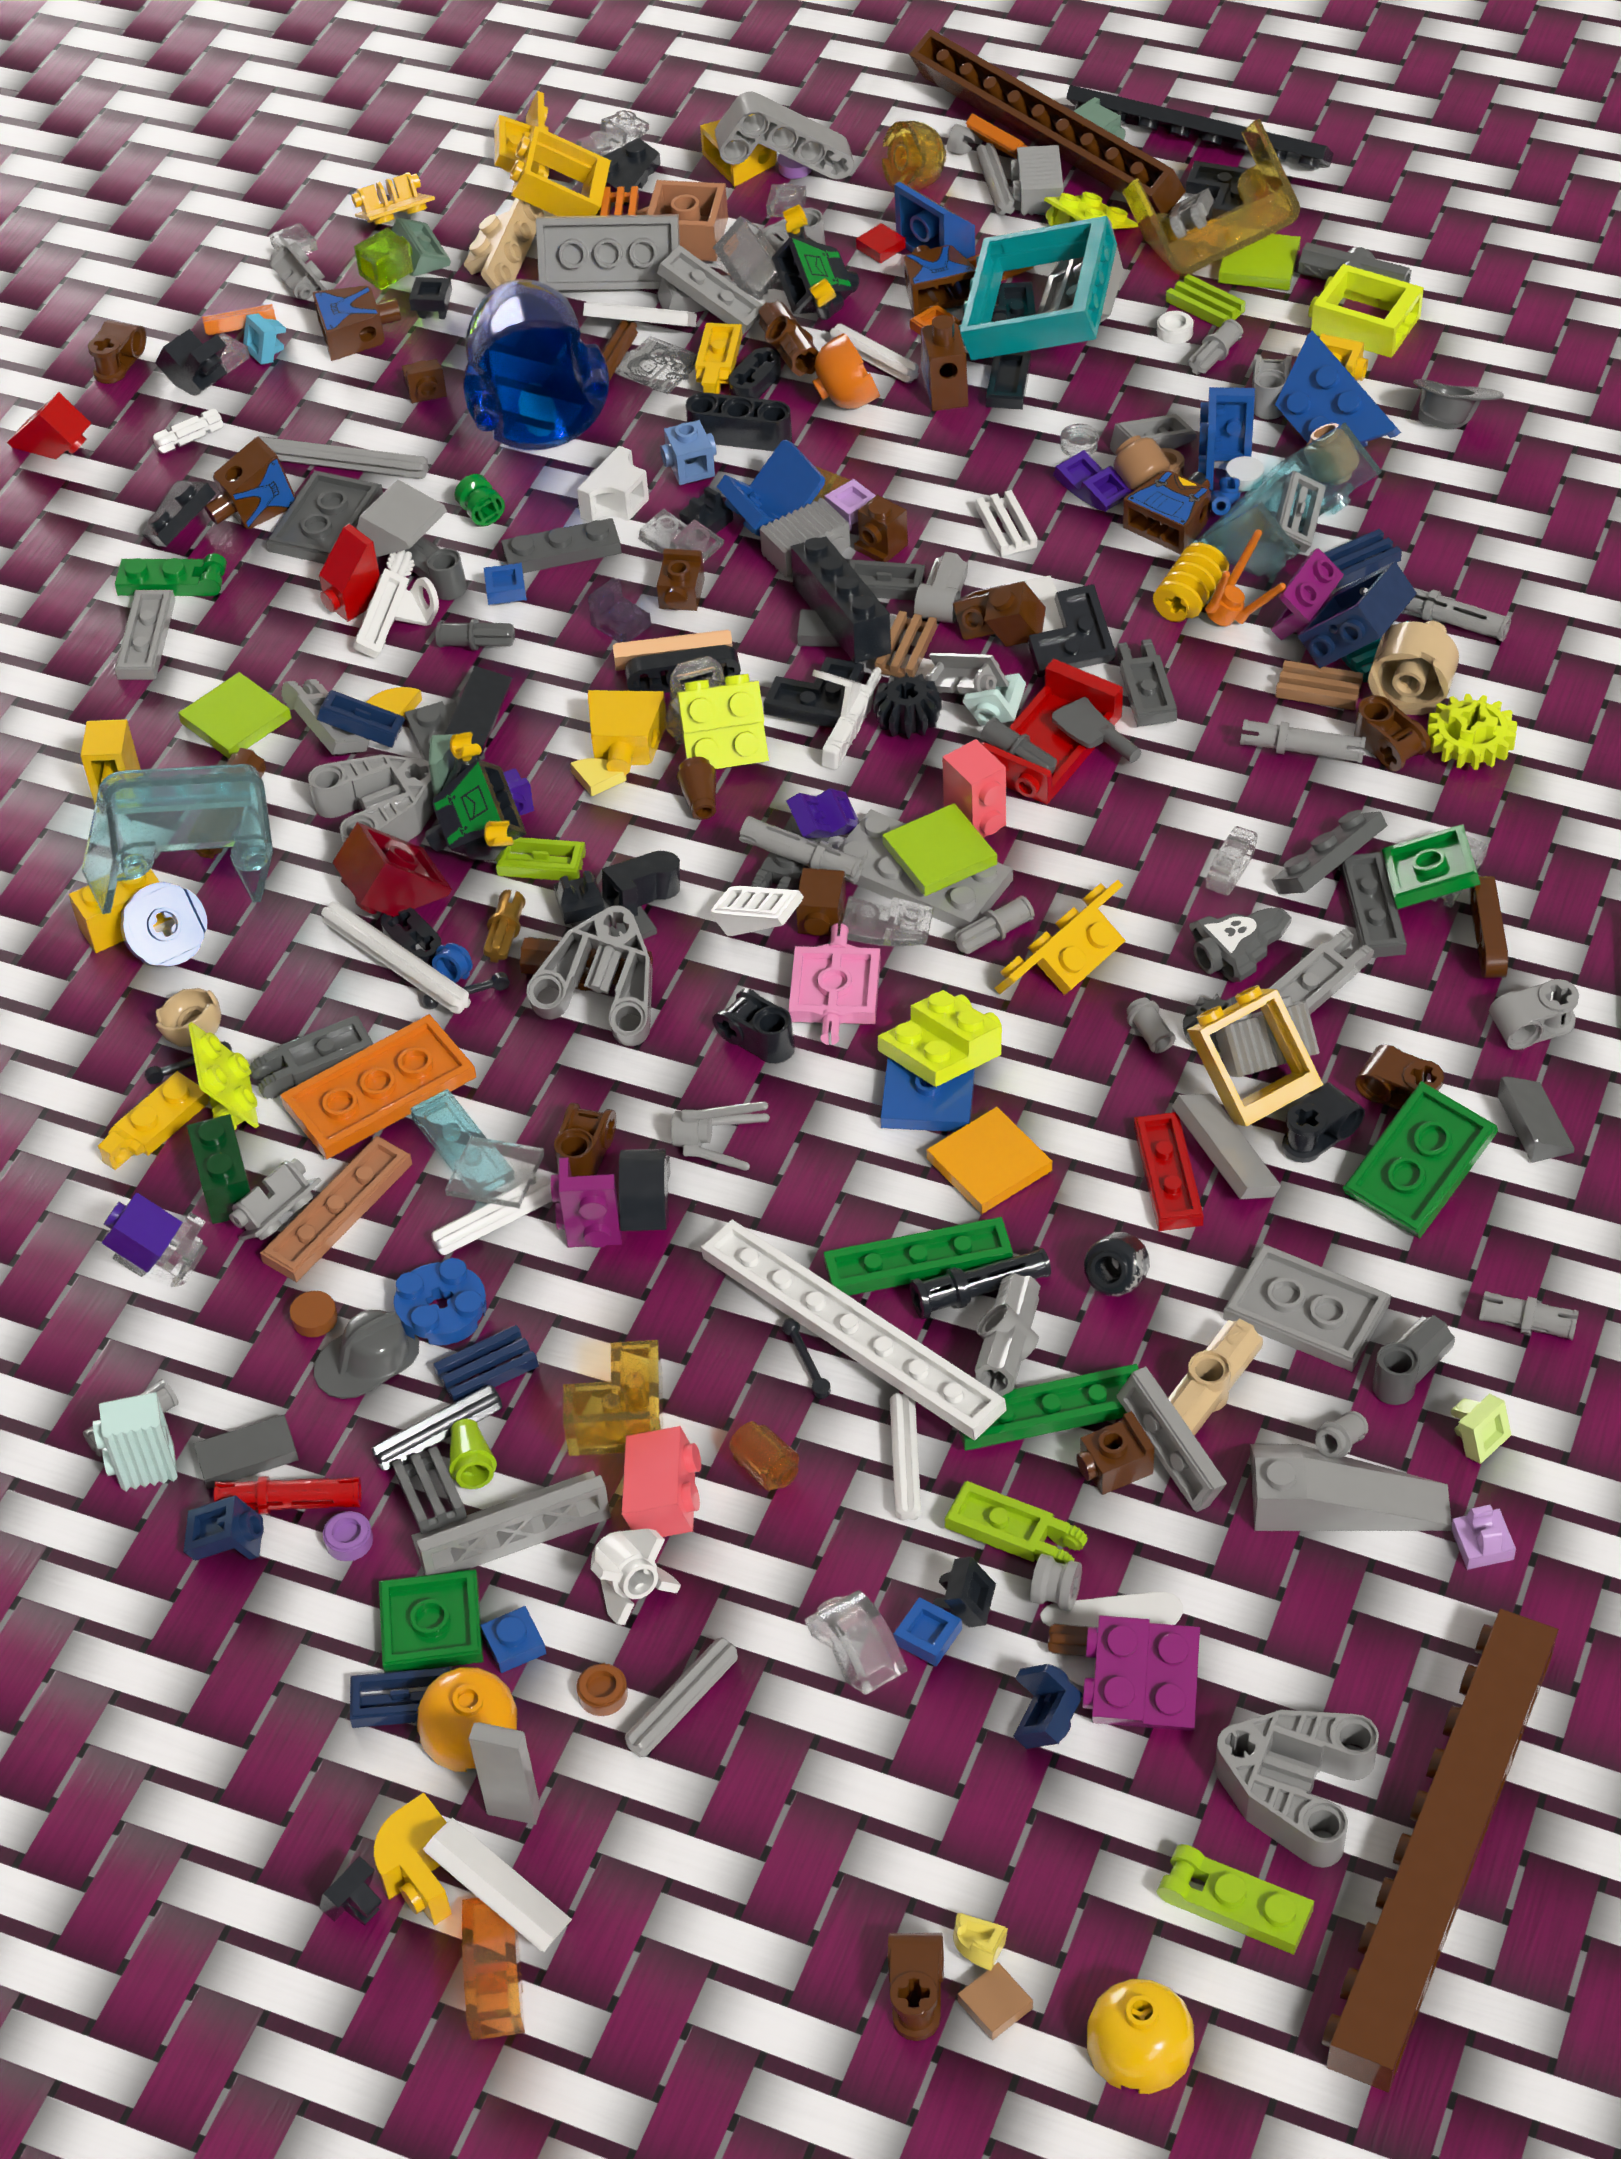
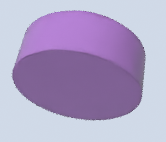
[778,154,812,179]
[323,1511,373,1561]

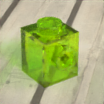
[354,228,413,290]

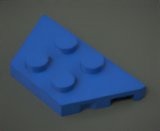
[1275,330,1401,448]

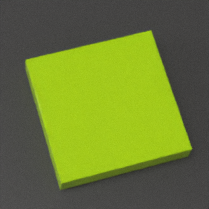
[1218,229,1301,290]
[178,672,291,759]
[882,803,997,896]

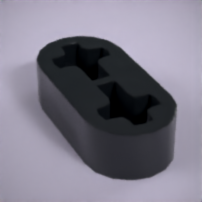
[729,347,781,399]
[381,907,442,967]

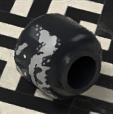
[1084,1232,1150,1296]

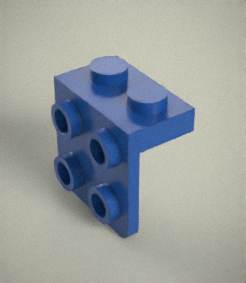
[1198,387,1255,491]
[716,440,825,536]

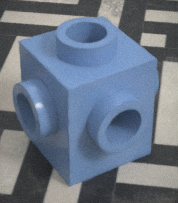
[660,420,717,485]

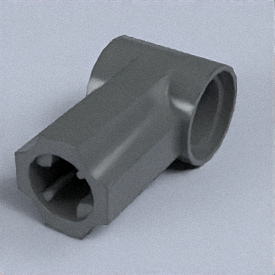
[405,537,467,600]
[1372,1315,1455,1405]

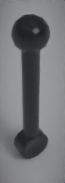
[423,972,510,1009]
[145,1041,232,1084]
[782,1318,831,1399]

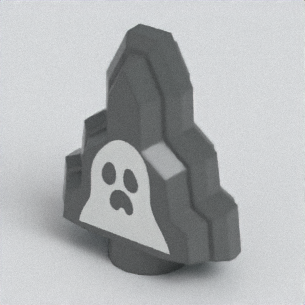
[1189,907,1292,983]

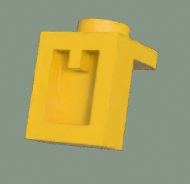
[1320,334,1368,381]

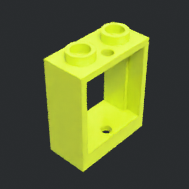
[1308,264,1424,358]

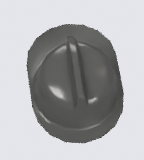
[1413,379,1504,429]
[314,1310,419,1399]

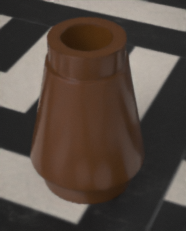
[676,757,716,820]

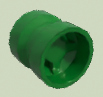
[454,474,505,526]

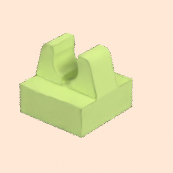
[1451,1393,1511,1464]

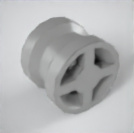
[1030,1554,1082,1611]

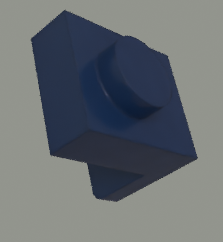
[1013,1664,1083,1749]

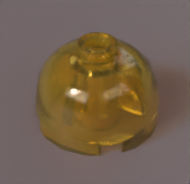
[882,121,946,191]

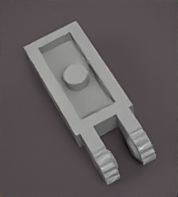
[1169,188,1214,239]
[281,679,370,755]
[1269,928,1374,1014]

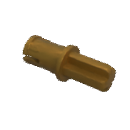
[483,889,526,963]

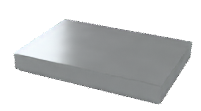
[1223,1244,1391,1372]

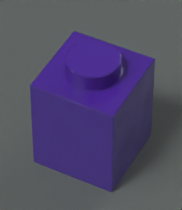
[102,1192,183,1273]

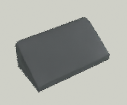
[1498,1077,1575,1163]

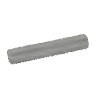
[977,143,1015,216]
[625,1637,738,1757]

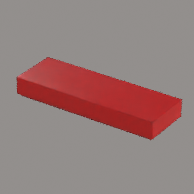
[1134,1112,1204,1232]

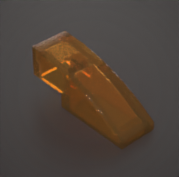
[462,1897,525,2041]

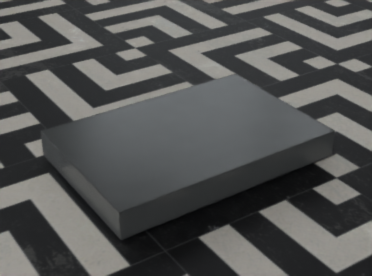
[266,470,383,564]

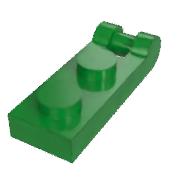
[115,553,227,596]

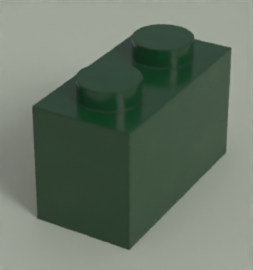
[187,1114,251,1224]

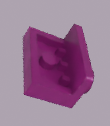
[1271,548,1344,641]
[551,1157,622,1248]

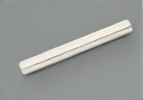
[321,902,471,1014]

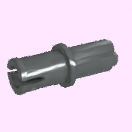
[436,619,515,650]
[980,717,1057,773]

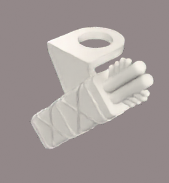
[353,550,439,658]
[812,667,882,770]

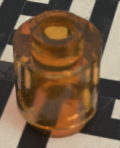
[729,1421,799,1491]

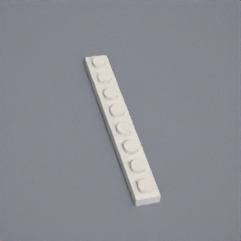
[701,1219,1006,1441]

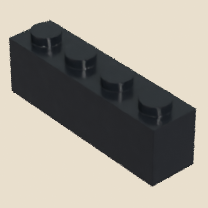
[791,536,891,664]

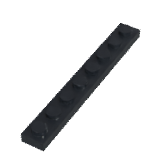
[1066,85,1334,170]

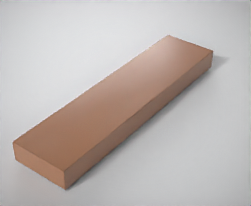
[260,1136,412,1283]

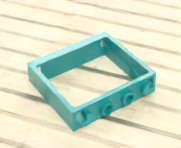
[959,216,1117,360]

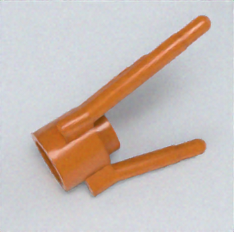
[1205,529,1286,627]

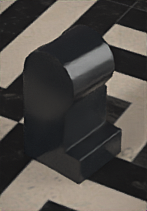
[602,851,680,917]

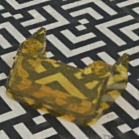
[1122,118,1300,276]

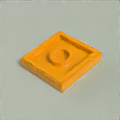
[926,1107,1053,1214]

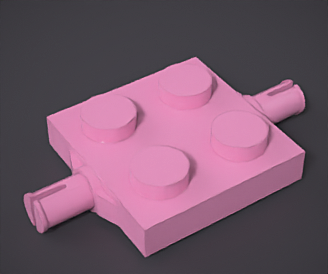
[788,923,881,1045]

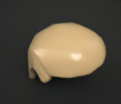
[155,988,221,1047]

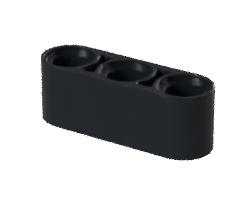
[685,393,792,451]

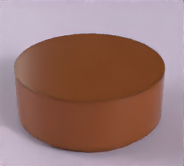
[290,1291,338,1337]
[577,1663,628,1716]

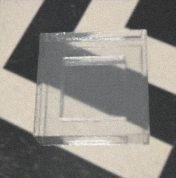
[269,223,318,254]

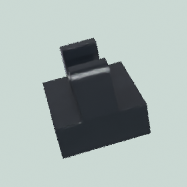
[409,277,452,319]
[679,487,733,540]
[554,871,605,925]
[933,1557,996,1628]
[319,1856,382,1926]

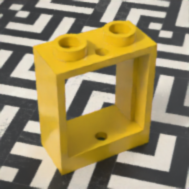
[510,126,611,216]
[1187,985,1323,1126]

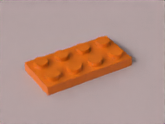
[280,1014,476,1160]

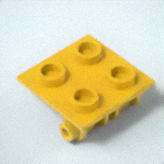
[351,172,435,224]

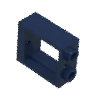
[1298,561,1417,668]

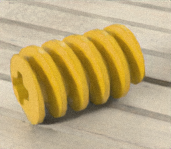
[1153,542,1229,622]

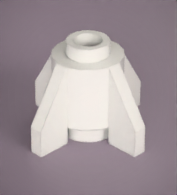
[591,1529,681,1626]

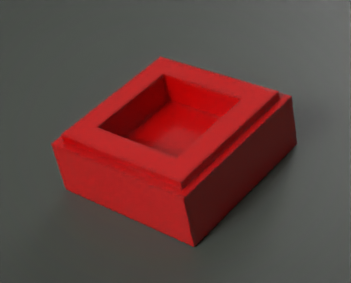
[856,223,906,263]

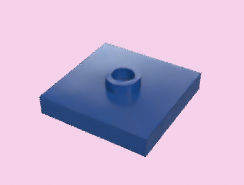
[881,1057,975,1132]

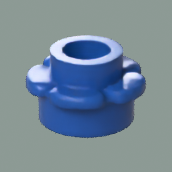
[432,943,473,983]

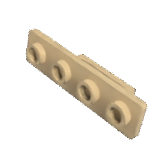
[464,198,544,300]

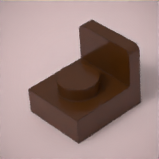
[402,359,447,404]
[953,584,1006,640]

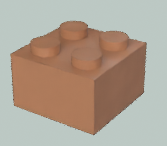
[647,180,728,262]

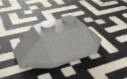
[1037,217,1124,322]

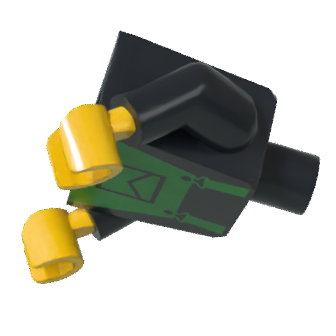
[771,204,859,320]
[425,731,527,861]

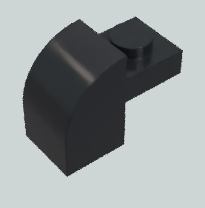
[155,329,228,395]
[619,1149,671,1231]

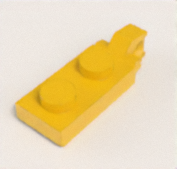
[695,323,743,394]
[98,1071,210,1170]

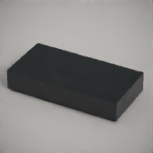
[986,352,1031,410]

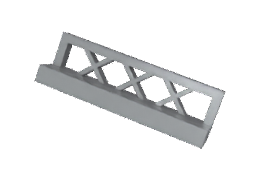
[411,1470,611,1575]

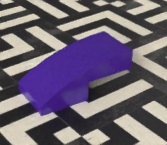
[1053,450,1135,512]
[786,788,859,838]

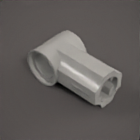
[914,552,968,624]

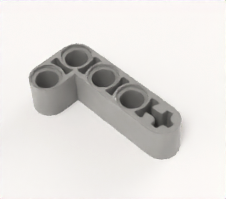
[715,91,854,180]

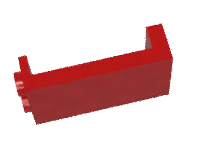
[981,658,1123,805]

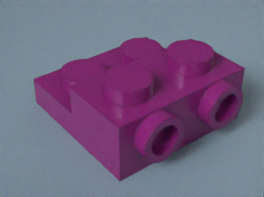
[1083,1615,1200,1731]

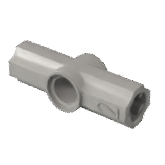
[975,1273,1041,1396]

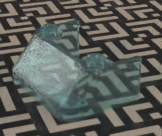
[1197,422,1382,578]
[82,764,273,914]

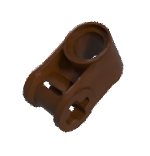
[88,320,147,384]
[1354,695,1431,771]
[1355,1044,1444,1110]
[554,1102,616,1177]
[888,1933,944,2041]

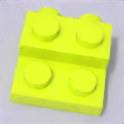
[676,674,769,769]
[878,990,1002,1087]

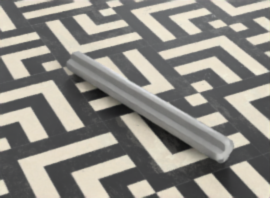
[254,436,429,479]

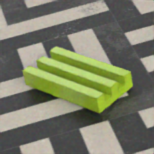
[1166,274,1246,328]
[496,837,586,881]

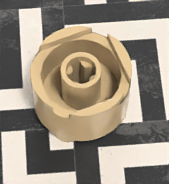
[1368,621,1459,715]

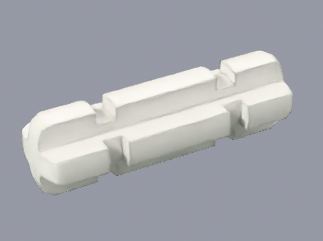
[153,409,223,454]

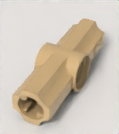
[1168,1318,1263,1436]

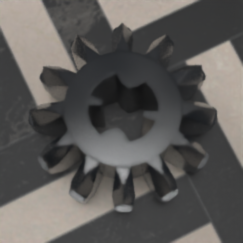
[873,672,942,739]

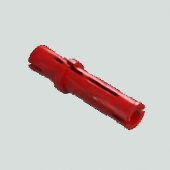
[214,1476,362,1515]

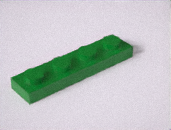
[824,1217,1013,1296]
[959,1364,1139,1451]

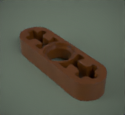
[1469,876,1508,978]

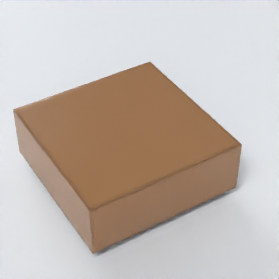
[958,1962,1033,2041]

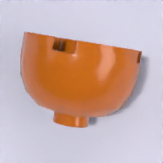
[812,333,880,409]

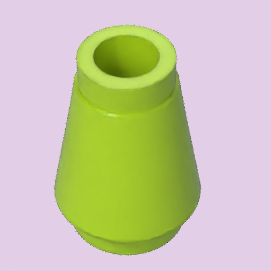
[449,1419,497,1489]

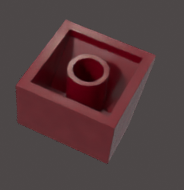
[332,822,452,917]

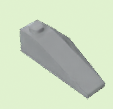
[1250,1444,1452,1531]

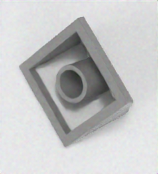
[356,480,447,557]

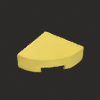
[570,758,627,797]
[953,1913,1008,1971]

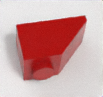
[7,392,92,460]
[319,523,380,622]

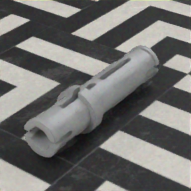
[1404,587,1511,642]
[1240,719,1366,763]
[739,816,864,885]

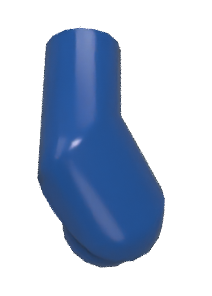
[1210,477,1241,516]

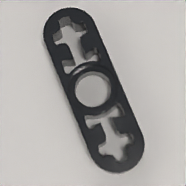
[625,645,741,693]

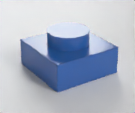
[484,563,527,605]
[893,1597,962,1666]
[480,1606,547,1673]

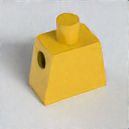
[700,114,782,187]
[588,690,667,776]

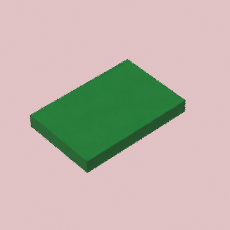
[1343,1081,1498,1239]

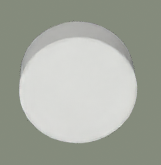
[1157,311,1193,344]
[1226,456,1264,491]

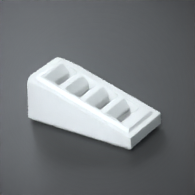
[711,886,804,936]

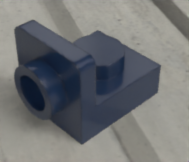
[183,1495,264,1561]

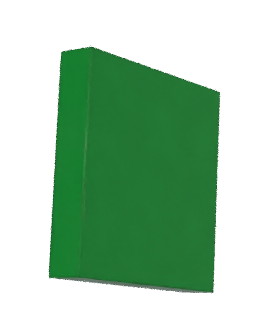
[1381,825,1481,909]
[379,1569,484,1673]

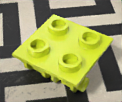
[1044,192,1139,229]
[188,1022,259,1130]

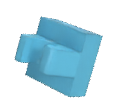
[243,313,286,364]

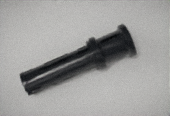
[909,1248,1051,1319]

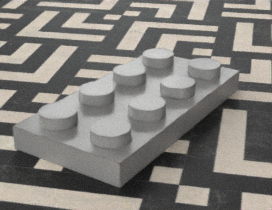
[536,214,680,291]
[837,809,1013,929]

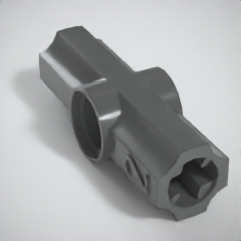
[1298,242,1412,283]

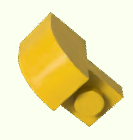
[374,1793,452,1926]

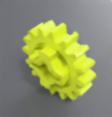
[1427,694,1517,770]

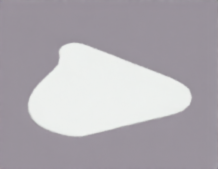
[1040,1592,1183,1687]

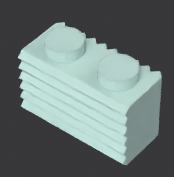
[93,1392,178,1492]

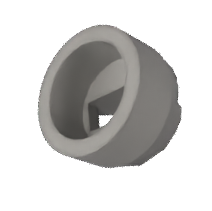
[947,124,975,154]

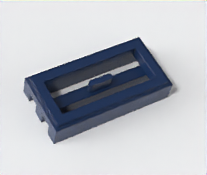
[1324,529,1402,589]
[317,690,405,748]
[433,1325,539,1403]
[350,1667,450,1728]

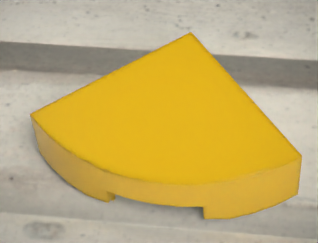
[366,687,422,719]

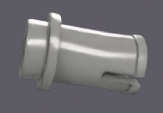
[1127,997,1176,1053]
[1316,1411,1369,1459]

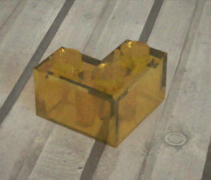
[563,1340,663,1456]

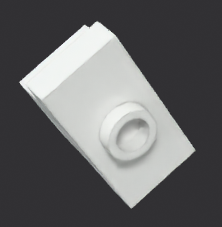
[577,446,649,522]

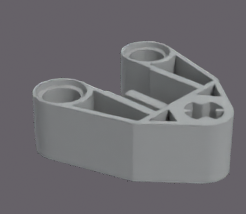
[308,754,434,844]
[527,906,653,1046]
[1215,1710,1379,1868]

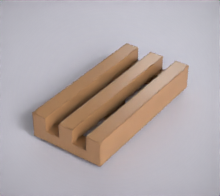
[875,611,937,678]
[1276,660,1363,710]

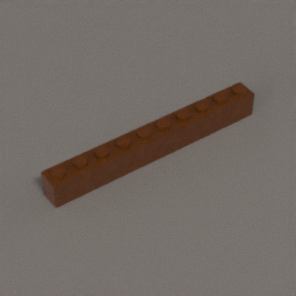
[909,29,1186,219]
[1321,1608,1559,2093]

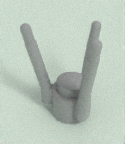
[671,1101,770,1171]

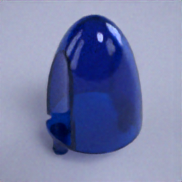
[463,279,609,450]

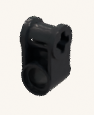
[712,988,795,1064]
[1281,1082,1365,1163]

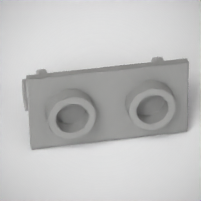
[270,235,327,299]
[925,653,1009,693]
[229,1158,322,1240]

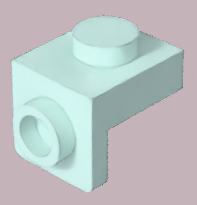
[963,673,1026,726]

